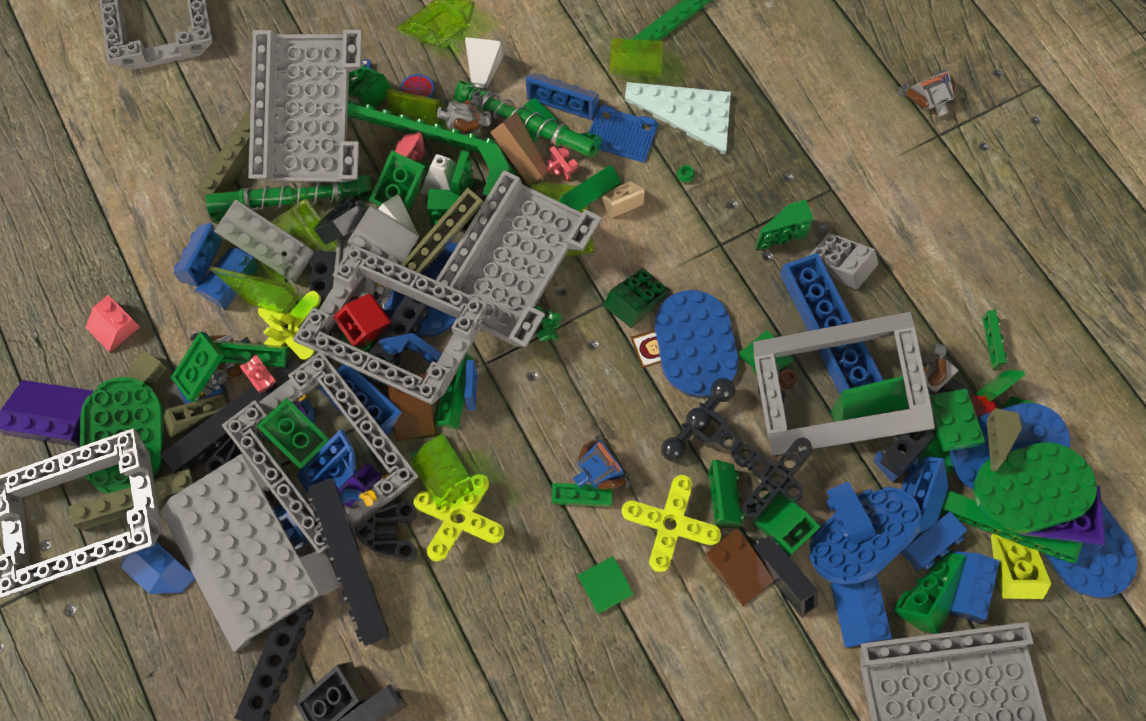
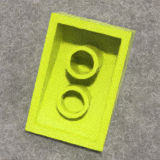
[991,534,1051,599]

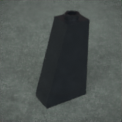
[753,535,818,618]
[339,684,407,721]

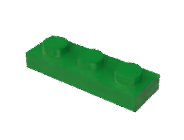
[982,310,1007,370]
[551,483,612,507]

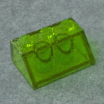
[609,38,663,77]
[387,89,447,126]
[411,434,474,509]

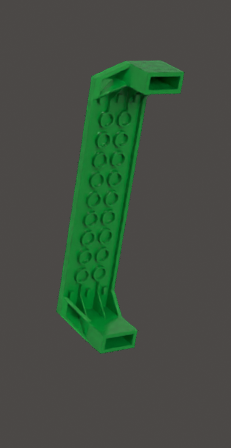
[347,100,515,197]

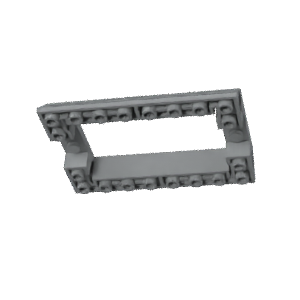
[99,0,213,70]
[293,244,487,405]
[753,312,935,456]
[222,351,418,554]
[0,429,162,598]

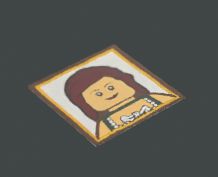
[630,330,661,368]

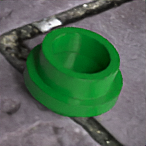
[677,165,695,183]

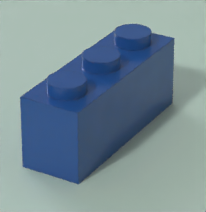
[826,481,876,545]
[901,511,967,571]

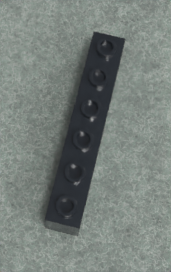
[306,251,336,361]
[358,295,431,388]
[880,378,973,478]
[234,603,314,721]

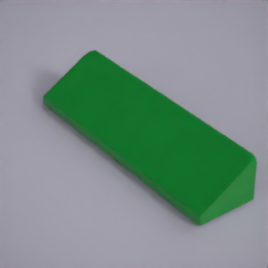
[559,164,621,211]
[213,340,290,368]
[434,354,473,429]

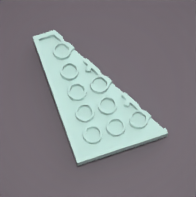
[625,82,731,154]

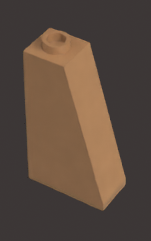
[490,112,548,186]

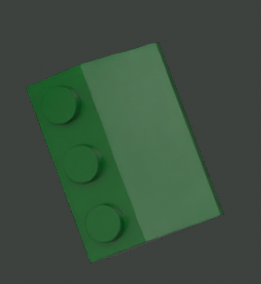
[708,460,744,529]

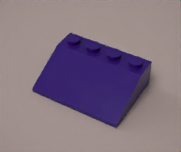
[0,380,93,447]
[1018,485,1105,545]

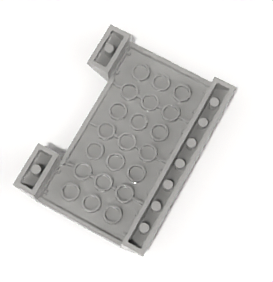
[249,30,362,183]
[436,170,602,348]
[160,454,342,653]
[860,622,1047,721]

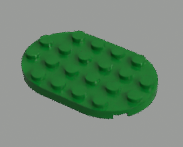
[80,377,163,494]
[973,442,1097,534]

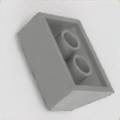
[348,205,420,265]

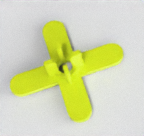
[258,291,321,367]
[414,474,504,561]
[622,475,721,572]

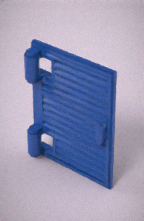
[589,104,659,163]

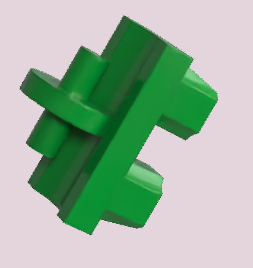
[535,306,562,342]

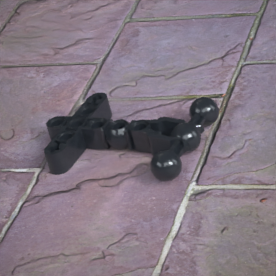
[661,378,812,522]

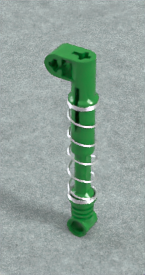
[453,80,603,157]
[205,175,375,224]

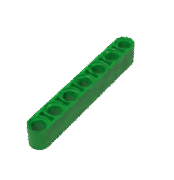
[940,491,1083,563]

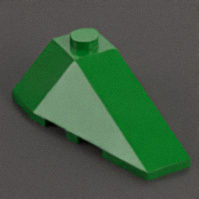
[893,552,966,634]

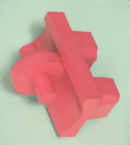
[547,146,578,181]
[240,355,276,393]

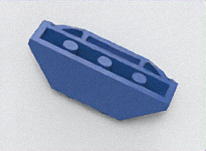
[296,429,357,491]
[901,457,948,533]
[121,540,195,594]

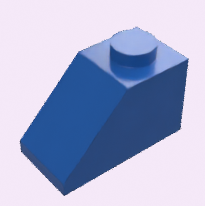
[273,504,308,549]

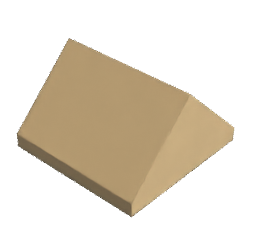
[600,181,645,218]

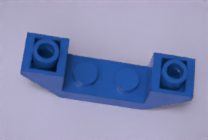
[379,333,442,374]

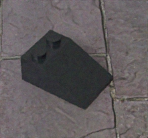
[295,662,372,721]

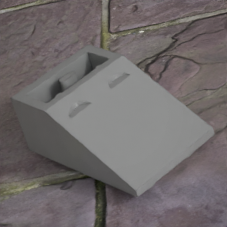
[809,233,878,290]

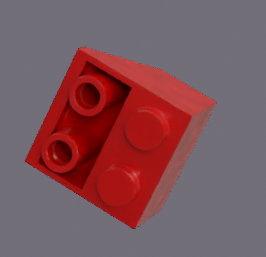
[333,293,392,348]

